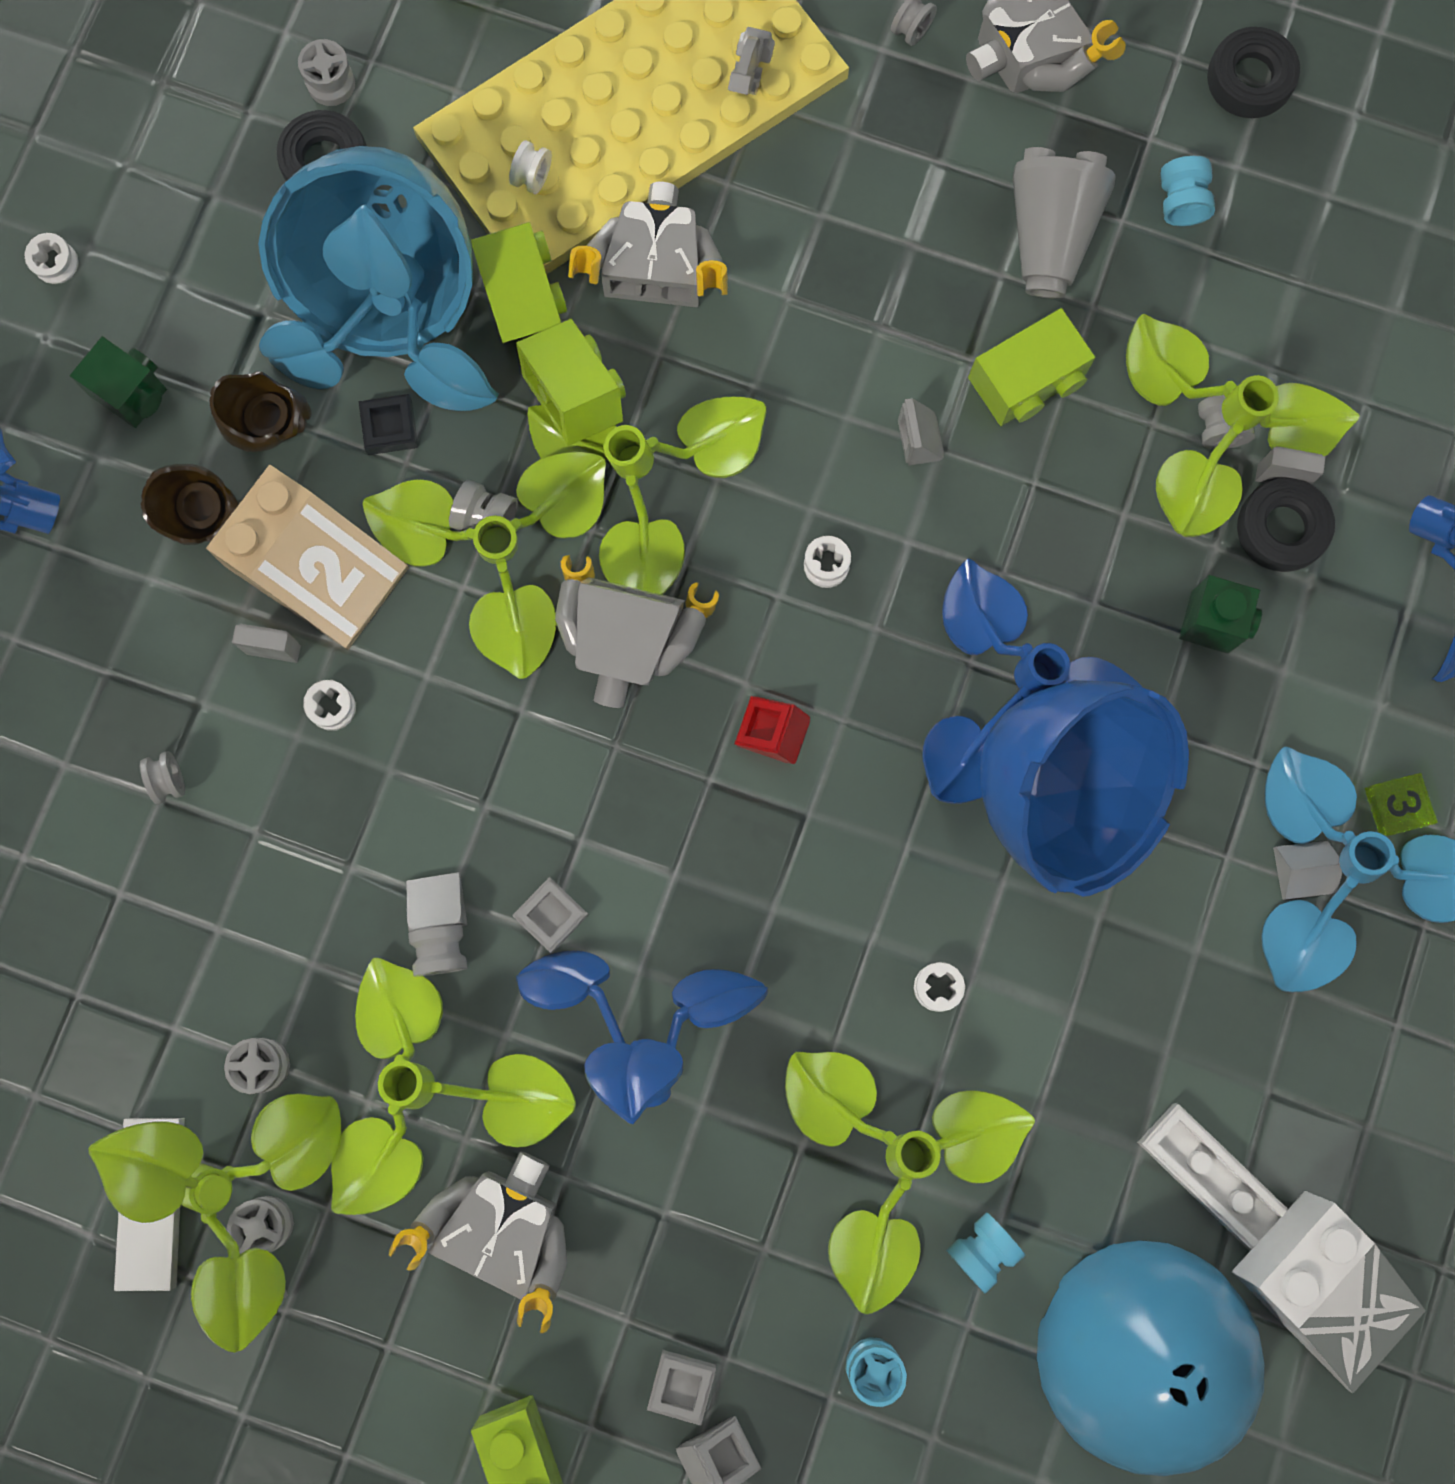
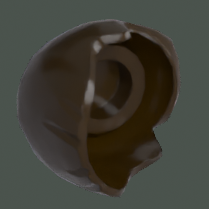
[209,371,312,452]
[141,464,239,545]

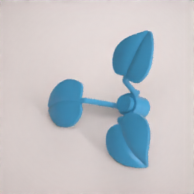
[259,204,499,411]
[1261,747,1455,992]

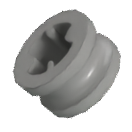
[891,0,937,46]
[140,751,185,805]

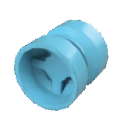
[1160,155,1215,226]
[946,1212,1026,1294]
[845,1337,907,1407]

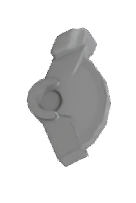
[728,27,775,95]

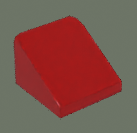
[734,696,810,764]

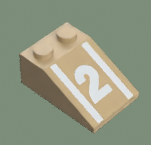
[206,465,409,650]

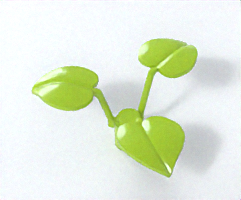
[1126,314,1360,537]
[528,397,767,595]
[363,452,606,679]
[331,958,576,1215]
[785,1052,1035,1314]
[88,1093,341,1353]

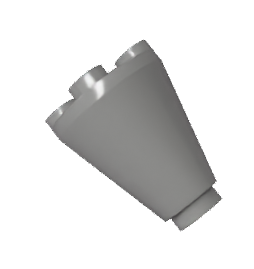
[1013,147,1116,299]

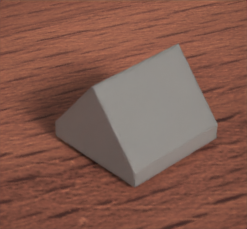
[1273,841,1342,900]

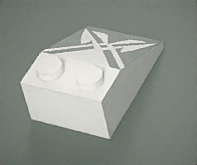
[1232,1191,1426,1393]

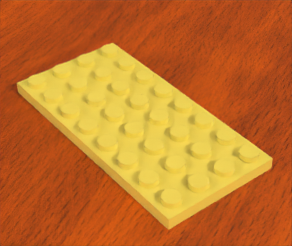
[413,0,849,275]

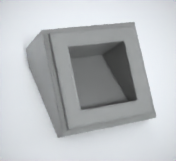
[898,398,944,466]
[406,872,467,932]
[676,1416,761,1484]

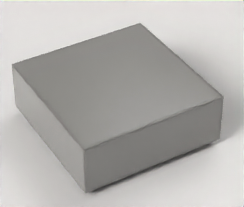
[1255,446,1326,485]
[232,624,301,663]
[512,877,589,953]
[647,1350,716,1426]

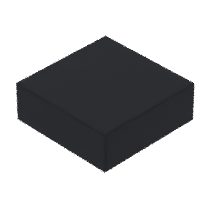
[358,394,418,455]

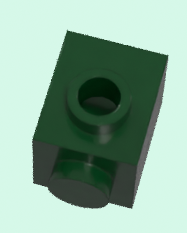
[69,336,167,428]
[1179,575,1262,654]

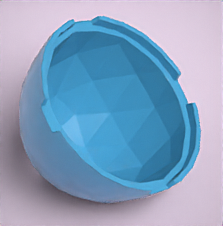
[258,146,473,357]
[1037,1240,1265,1476]

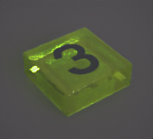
[1364,772,1438,837]

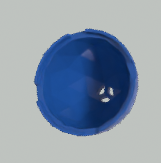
[980,680,1189,897]

